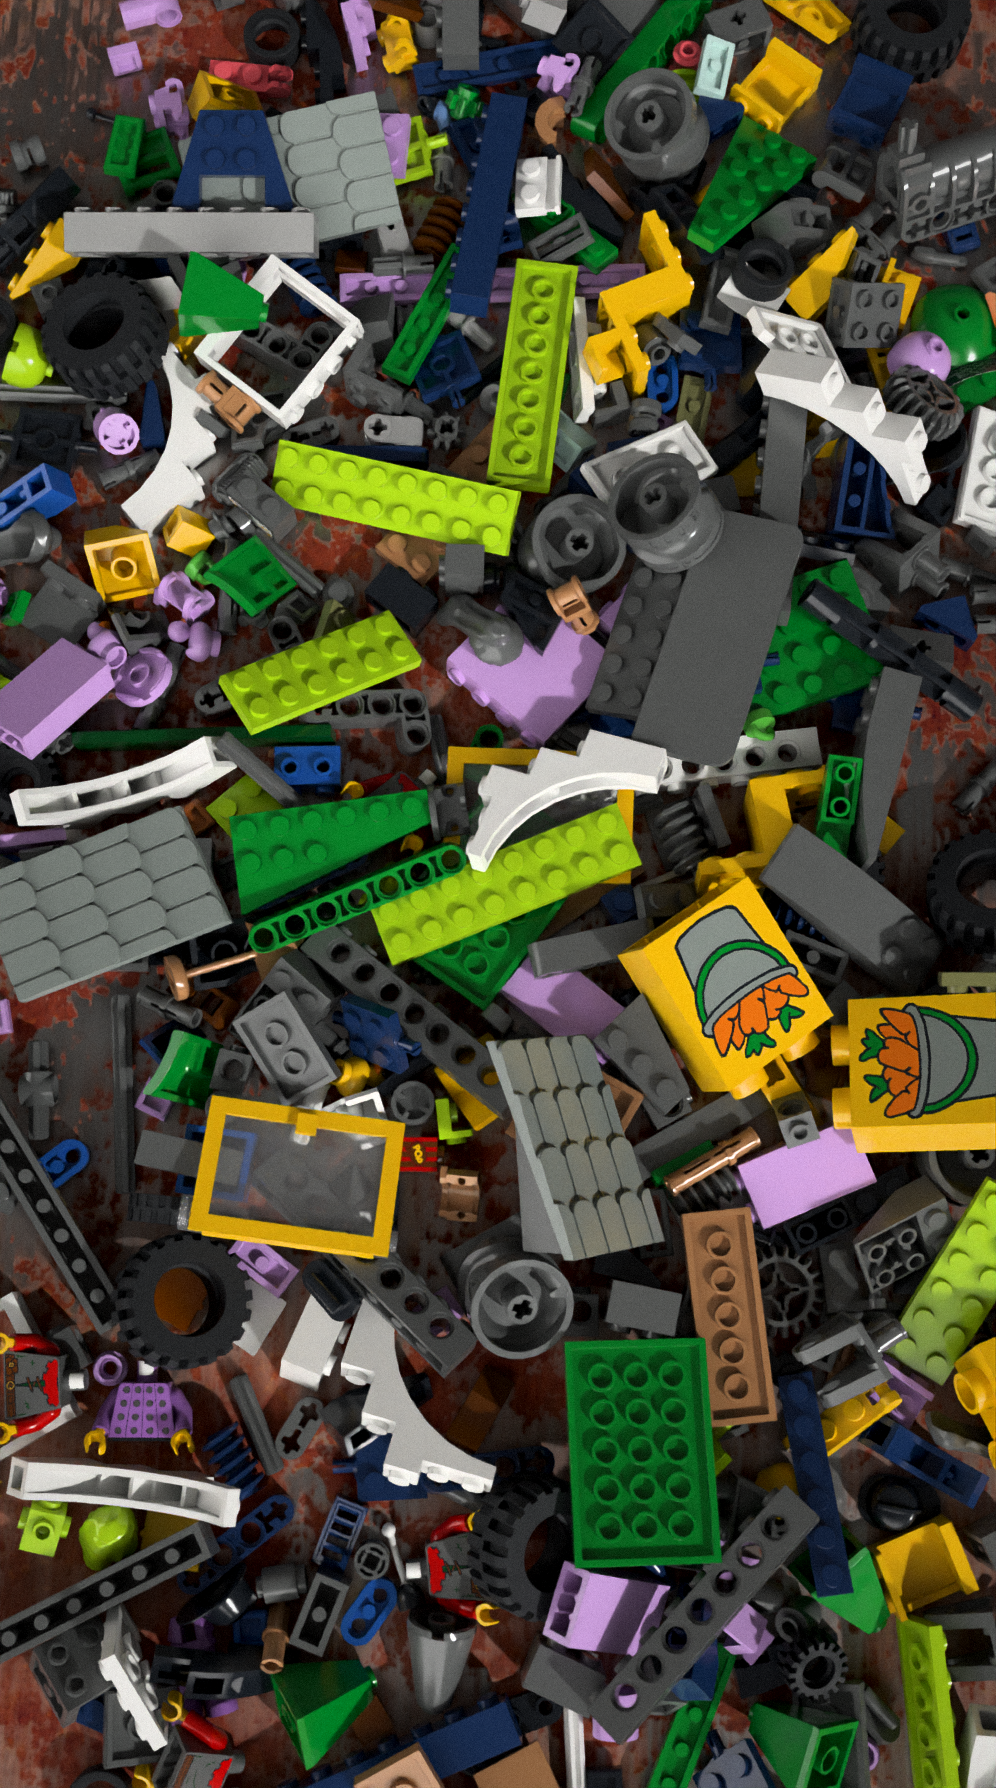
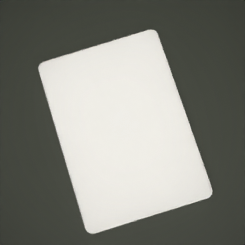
[137,276,182,311]

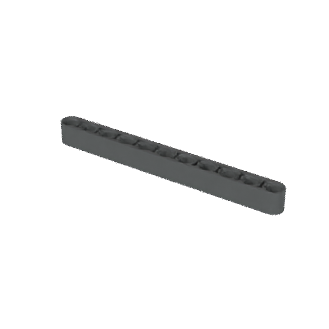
[439,1088,772,1288]

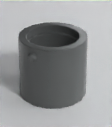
[391,1081,435,1127]

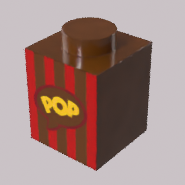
[399,1137,445,1173]

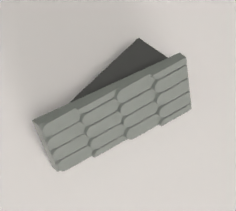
[178,91,403,267]
[0,806,234,1003]
[486,1034,665,1261]

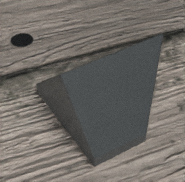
[328,293,399,361]
[107,606,172,657]

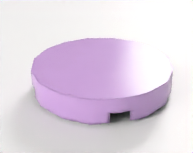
[113,647,173,707]

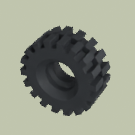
[0,744,65,828]

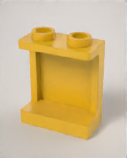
[728,37,823,134]
[866,1514,980,1622]

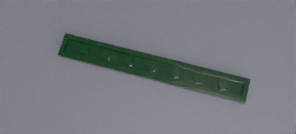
[72,723,336,752]

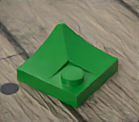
[203,535,297,618]
[143,1030,224,1110]

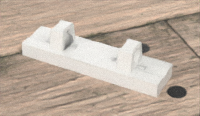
[567,296,607,424]

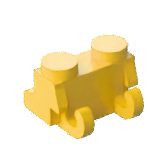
[376,14,421,74]

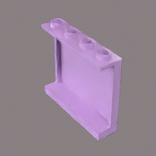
[446,605,605,750]

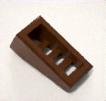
[165,964,241,1031]

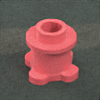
[668,40,702,71]

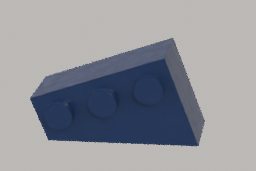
[825,434,896,542]

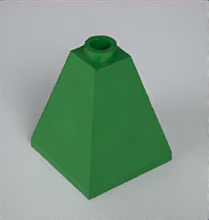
[178,251,269,337]
[787,1524,890,1635]
[270,1659,377,1770]
[748,1700,859,1788]

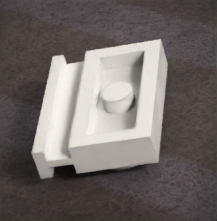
[515,155,563,218]

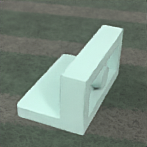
[692,34,735,100]
[553,409,598,473]

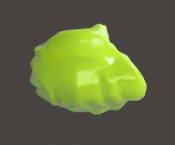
[78,1505,138,1571]

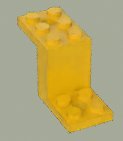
[596,210,694,401]
[694,765,826,899]

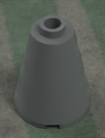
[406,1603,477,1715]

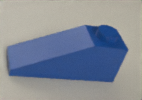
[0,462,77,532]

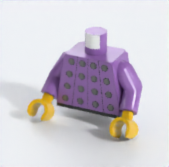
[84,1360,195,1455]

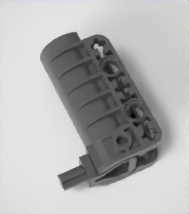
[875,117,996,243]

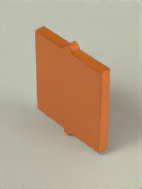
[154,1268,208,1332]

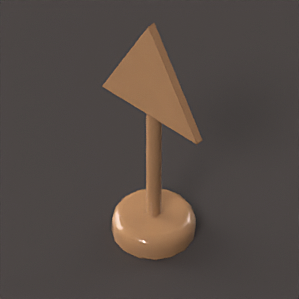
[163,922,307,1001]

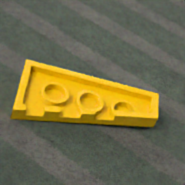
[763,0,852,44]

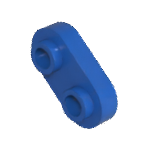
[646,354,679,414]
[40,1139,90,1189]
[340,1576,397,1646]

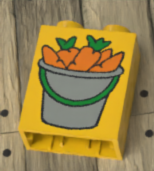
[617,876,833,1100]
[831,992,996,1153]

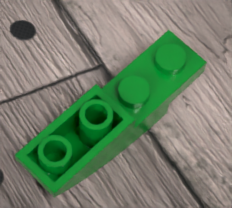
[511,191,619,275]
[812,754,863,858]

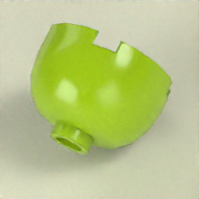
[1,322,54,388]

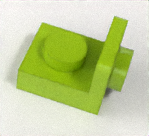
[435,1095,473,1145]

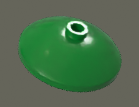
[910,284,996,370]

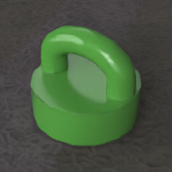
[184,550,216,585]
[743,708,776,741]

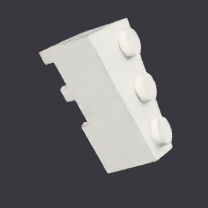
[279,1279,363,1392]

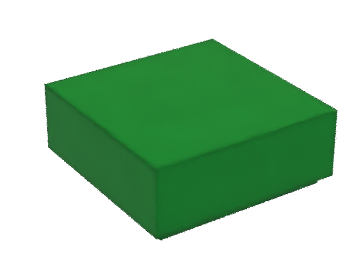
[0,590,32,627]

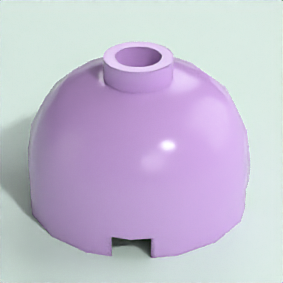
[887,330,951,381]

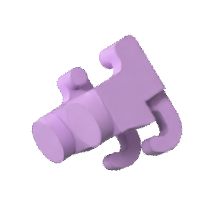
[537,53,580,102]
[148,78,190,141]
[153,571,215,627]

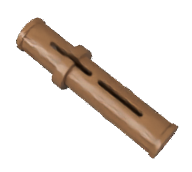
[663,1126,761,1197]

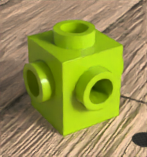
[17,1500,72,1557]

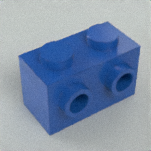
[274,746,342,797]

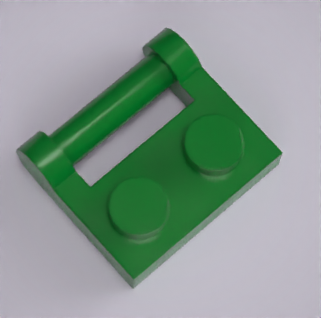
[107,126,182,198]

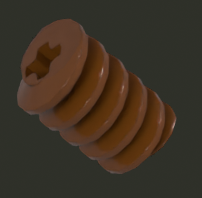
[411,195,465,269]

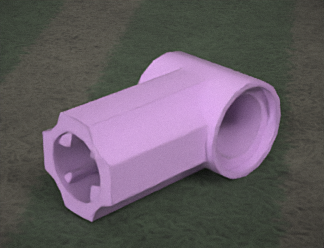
[118,0,182,31]

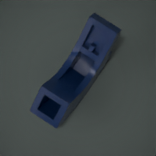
[858,1416,990,1509]

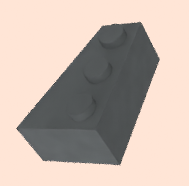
[592,993,690,1116]

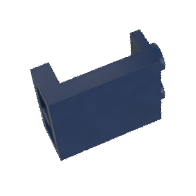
[825,52,914,152]

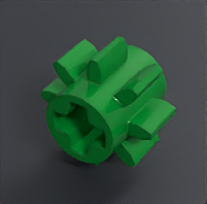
[445,83,484,120]

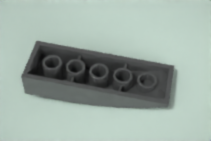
[849,666,923,872]
[758,823,946,997]

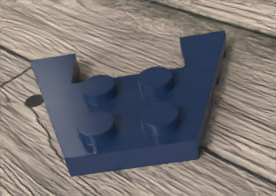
[171,110,295,212]

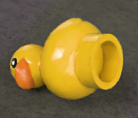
[330,1056,386,1097]

